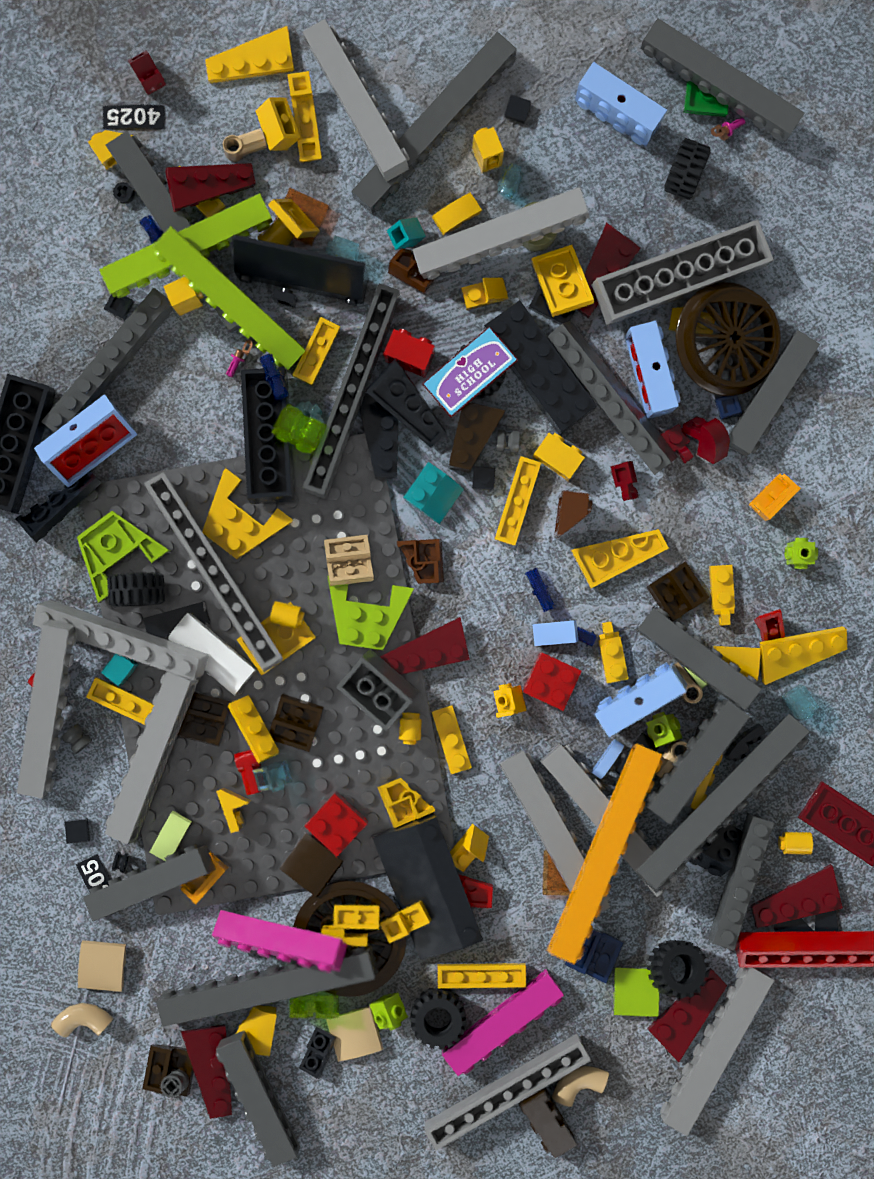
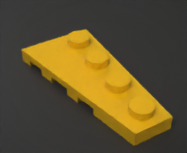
[205,26,294,83]
[571,529,669,589]
[760,626,847,685]

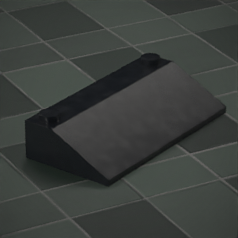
[233,234,369,306]
[372,812,484,960]

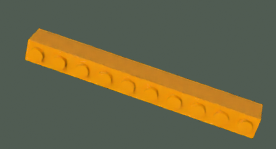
[547,744,663,964]

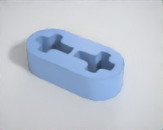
[591,739,624,779]

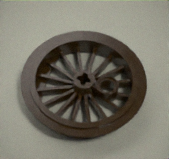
[676,282,781,396]
[293,881,406,997]

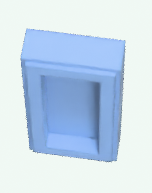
[533,620,578,646]

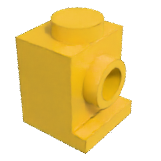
[493,683,527,718]

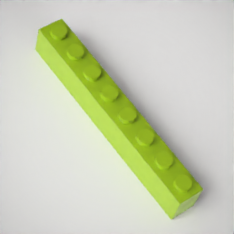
[99,193,273,298]
[153,226,306,370]

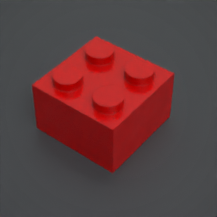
[384,329,435,378]
[522,652,582,711]
[304,791,368,857]

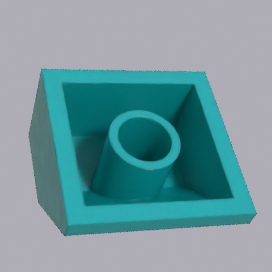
[403,462,464,525]

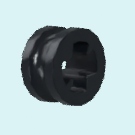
[113,182,135,204]
[112,851,129,873]

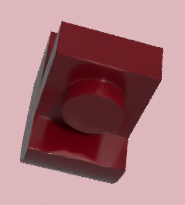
[128,50,166,95]
[682,416,730,464]

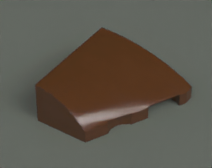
[388,249,436,293]
[397,539,444,584]

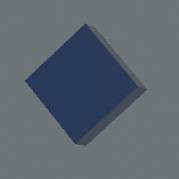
[714,395,743,420]

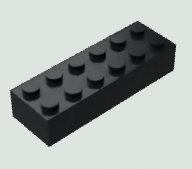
[483,300,597,435]
[241,367,295,504]
[0,373,57,514]

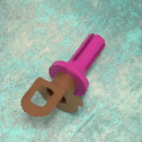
[711,117,745,141]
[226,340,253,377]

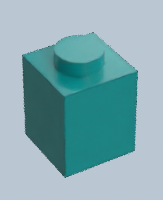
[386,217,426,250]
[101,653,139,686]

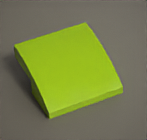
[613,968,659,1017]

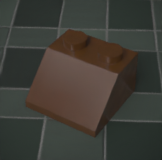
[554,490,593,538]

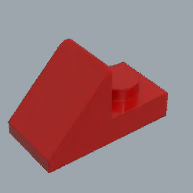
[754,609,785,642]

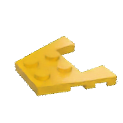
[202,468,294,560]

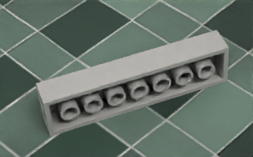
[592,219,774,326]

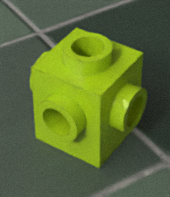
[784,538,818,569]
[646,712,683,747]
[369,992,408,1030]

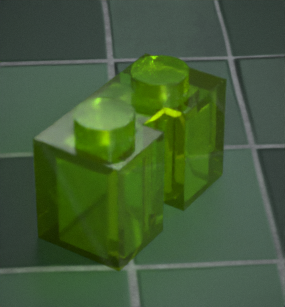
[271,404,327,454]
[289,994,339,1019]

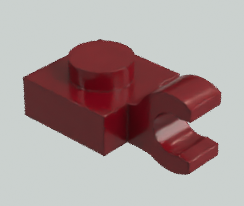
[660,424,693,464]
[611,461,639,501]

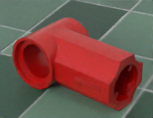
[234,749,266,795]

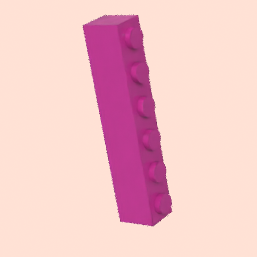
[211,910,348,973]
[442,969,564,1076]

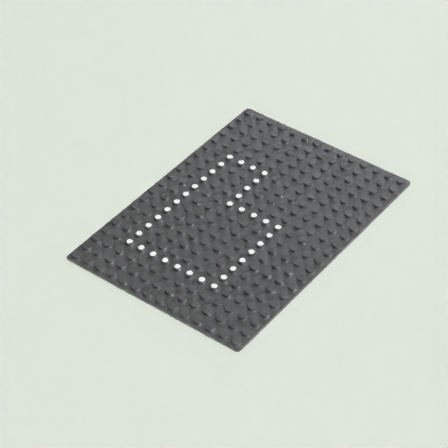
[82,433,455,915]

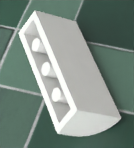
[168,613,257,696]

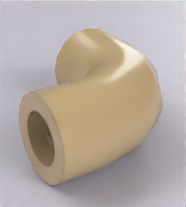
[51,1003,114,1038]
[552,1065,609,1107]

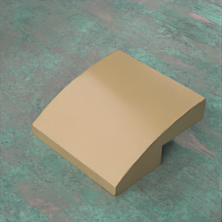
[324,535,374,586]
[78,940,126,992]
[326,1006,384,1062]

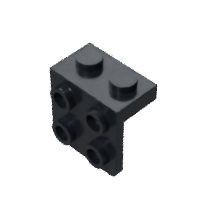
[689,824,742,877]

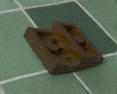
[646,561,710,622]
[177,692,231,747]
[269,694,324,752]
[280,833,344,897]
[142,1044,194,1097]

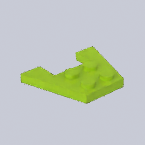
[77,511,170,603]
[328,576,414,650]

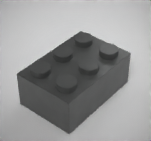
[336,649,420,731]

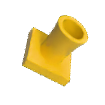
[257,199,320,246]

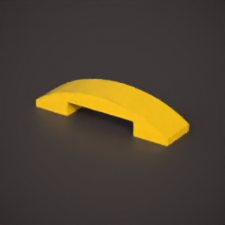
[287,71,322,163]

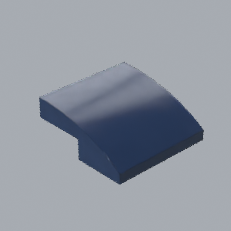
[565,928,624,983]

